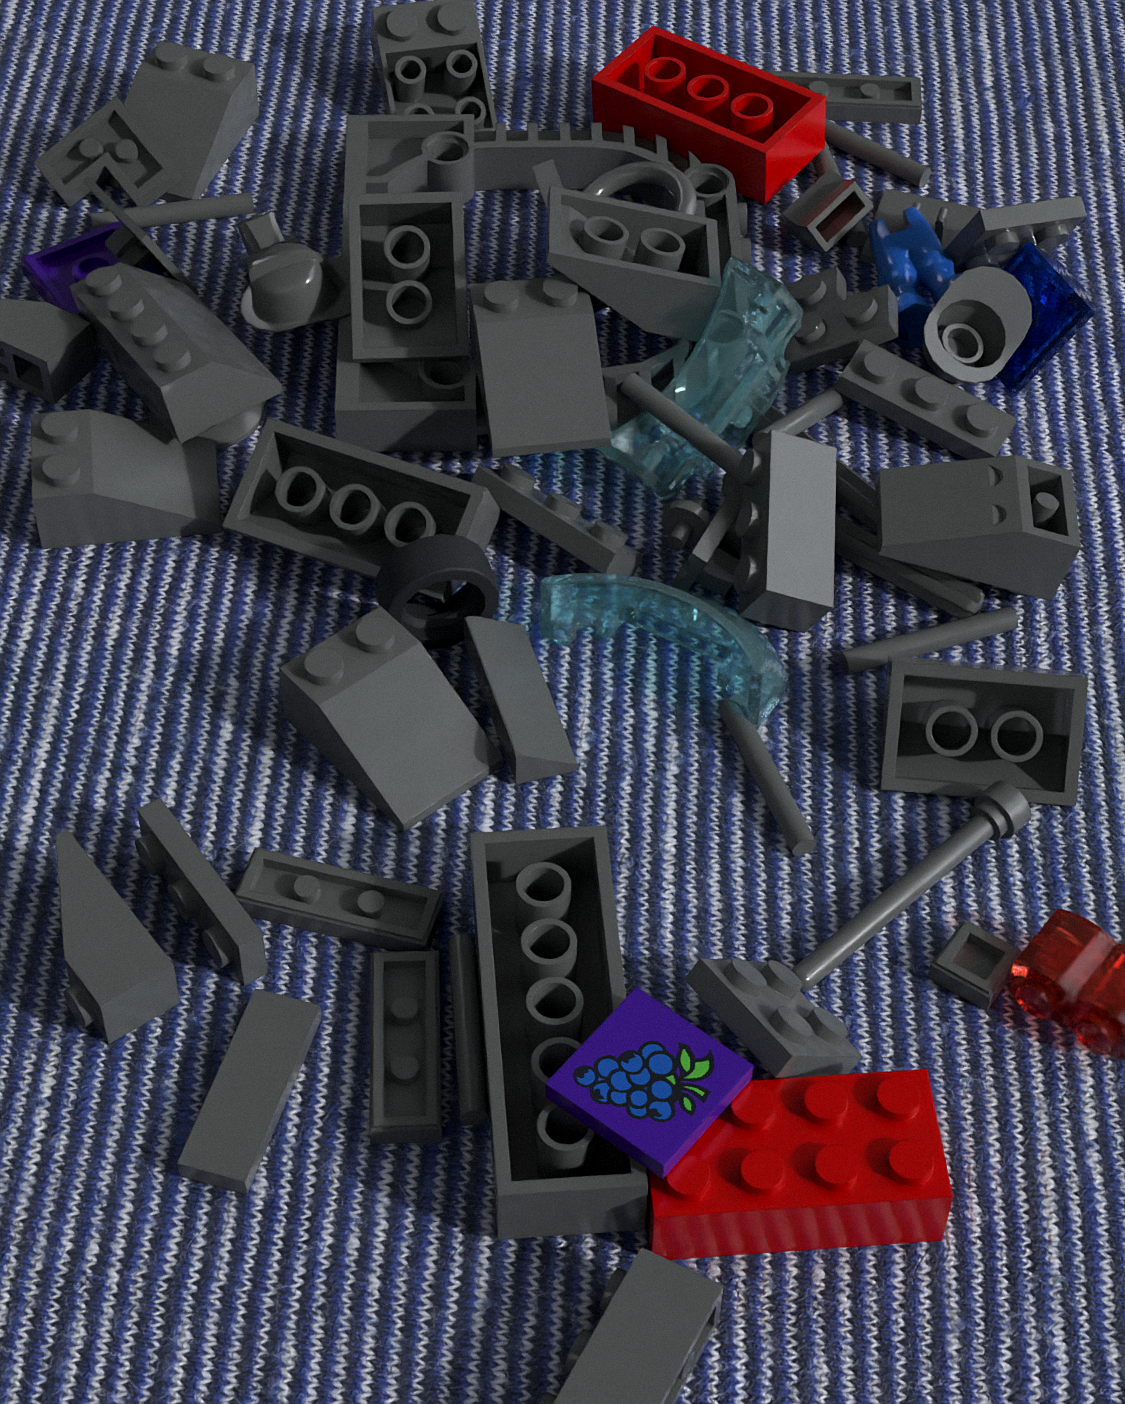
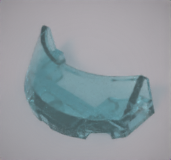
[594,256,803,500]
[540,573,788,730]

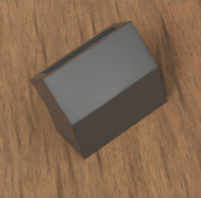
[782,168,874,252]

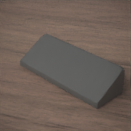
[464,616,578,784]

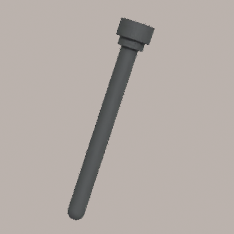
[791,780,1031,992]

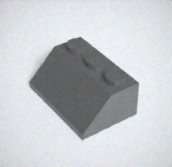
[880,656,1089,806]

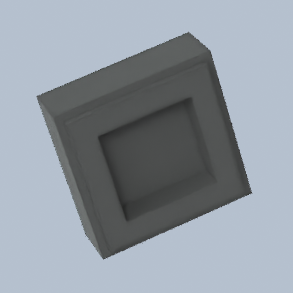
[928,919,1024,1012]

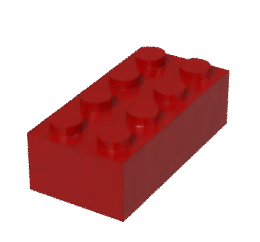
[591,25,826,204]
[646,1069,953,1260]

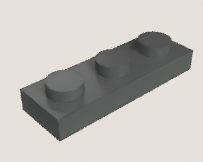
[835,339,1018,460]
[471,464,643,577]
[135,798,268,986]

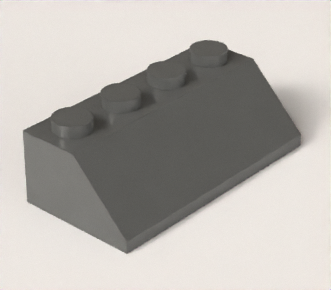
[69,262,283,444]
[222,417,501,603]

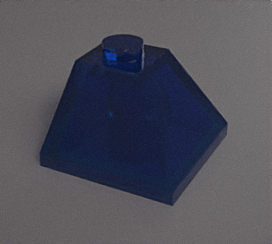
[996,240,1096,396]

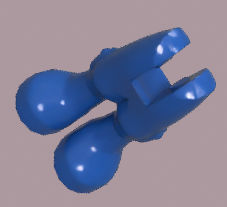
[868,207,962,348]

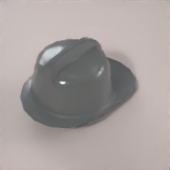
[241,243,351,332]
[922,266,1032,384]

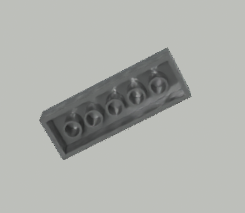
[470,825,648,1240]

